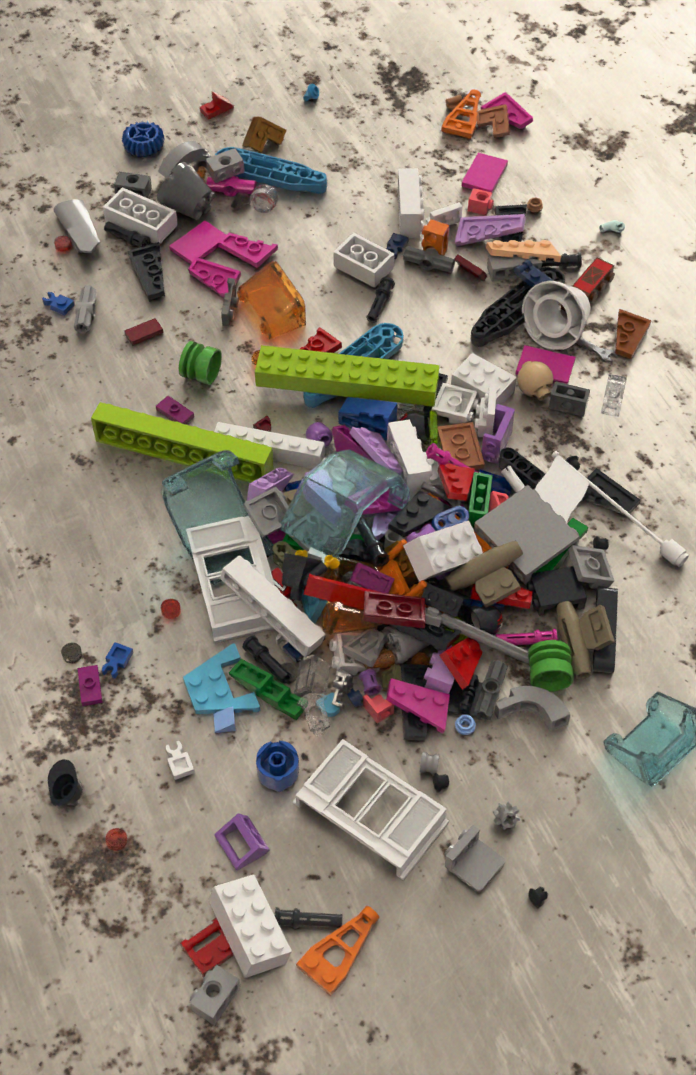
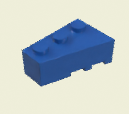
[338,397,397,441]

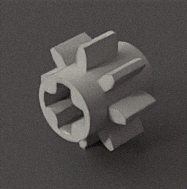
[493,801,521,830]

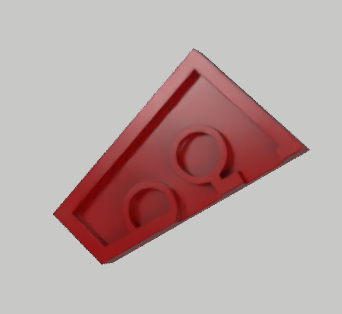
[439,637,483,690]

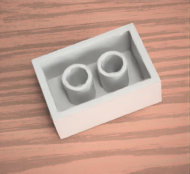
[333,233,394,288]
[451,353,517,408]

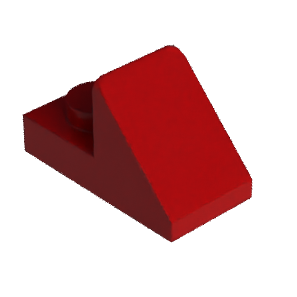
[200,91,234,120]

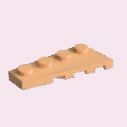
[486,240,561,262]

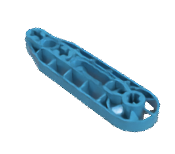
[215,147,327,194]
[303,323,404,408]

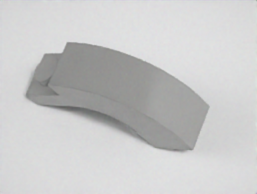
[158,141,212,179]
[494,686,570,731]

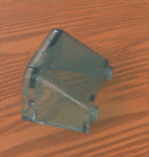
[603,691,696,786]

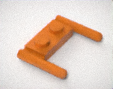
[376,539,427,597]

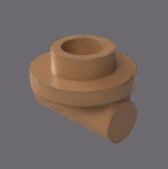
[446,95,462,110]

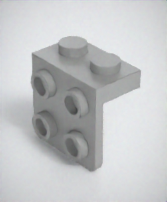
[445,825,505,892]

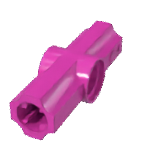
[206,176,256,197]

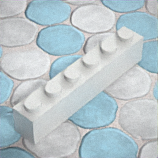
[214,422,325,470]
[220,555,325,658]

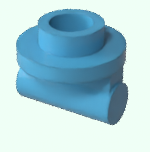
[303,84,319,101]

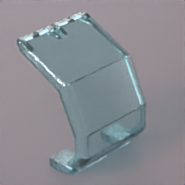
[281,449,410,558]
[161,450,274,585]

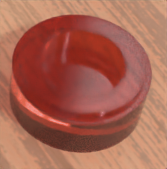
[54,236,72,252]
[161,599,181,619]
[105,828,127,851]

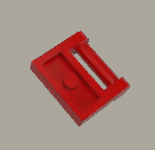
[180,918,234,977]

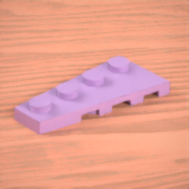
[455,214,526,247]
[349,427,403,477]

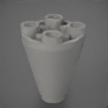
[379,625,431,665]

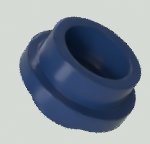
[347,688,363,708]

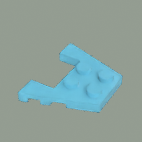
[183,643,260,714]

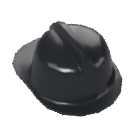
[48,759,83,807]

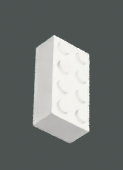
[398,168,424,239]
[103,188,178,245]
[387,420,433,500]
[403,521,483,582]
[208,874,292,978]

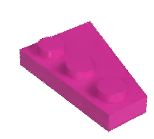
[481,92,533,129]
[218,233,278,268]
[386,678,450,734]

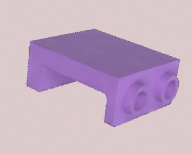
[481,404,515,464]

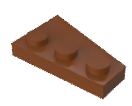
[615,309,651,359]

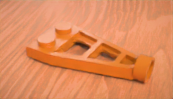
[441,89,481,139]
[296,906,380,996]

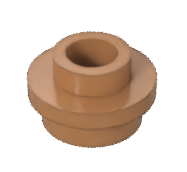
[527,197,543,212]

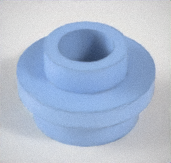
[455,715,476,735]

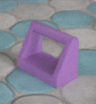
[214,813,270,870]

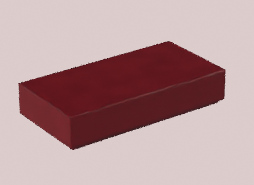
[454,254,488,281]
[124,318,164,346]

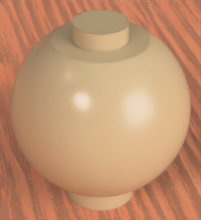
[517,361,553,400]

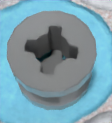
[420,752,440,775]

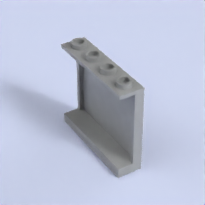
[474,485,579,584]

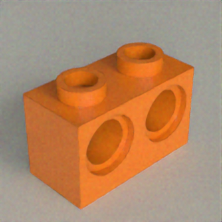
[421,219,449,256]

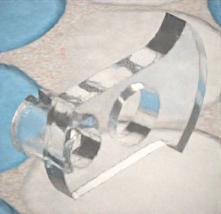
[297,693,330,736]

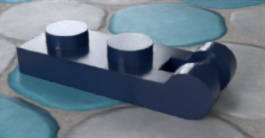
[514,259,553,287]

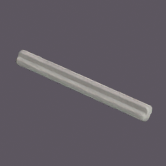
[441,613,529,664]

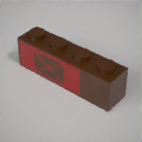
[561,257,615,312]

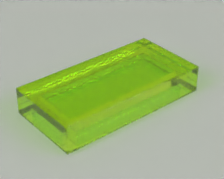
[429,411,438,445]

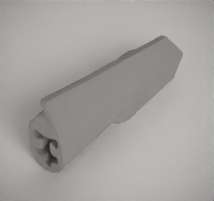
[54,200,100,253]

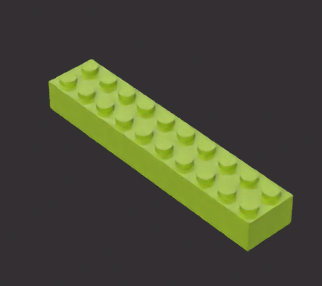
[255,345,440,407]
[91,402,274,483]

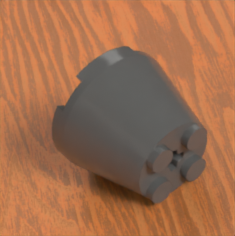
[157,162,216,220]

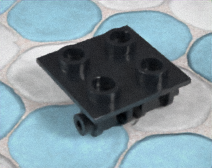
[448,674,482,718]

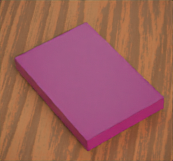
[461,152,508,193]
[169,221,226,264]
[516,345,576,384]

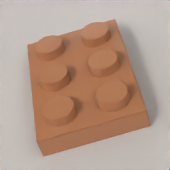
[437,422,485,470]

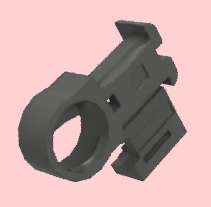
[331,669,354,709]

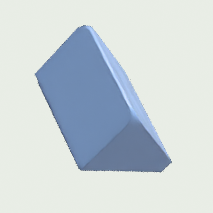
[213,707,236,733]

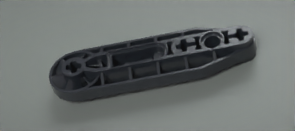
[470,267,565,347]

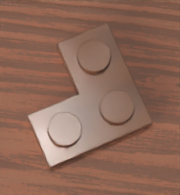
[476,104,510,138]

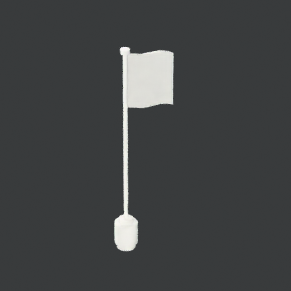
[535,451,689,567]

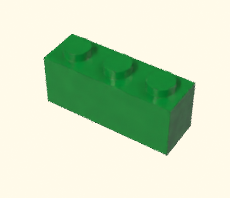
[467,472,493,529]

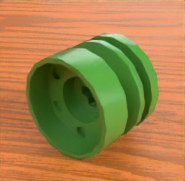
[178,341,222,385]
[528,640,574,692]

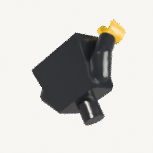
[282,550,340,601]

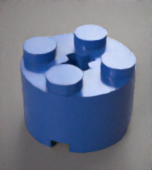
[256,741,299,792]

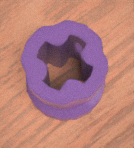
[358,669,382,696]

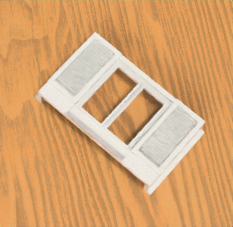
[186,516,275,643]
[293,739,449,880]

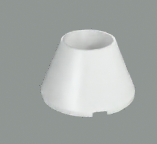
[522,281,590,350]

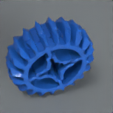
[122,121,165,157]

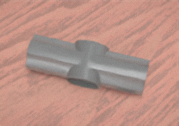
[74,285,97,334]

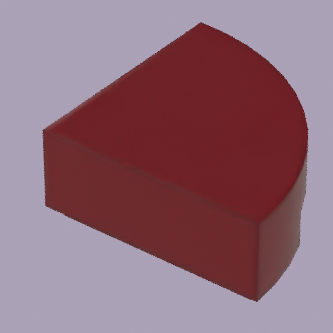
[253,415,272,432]

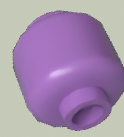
[306,422,333,448]

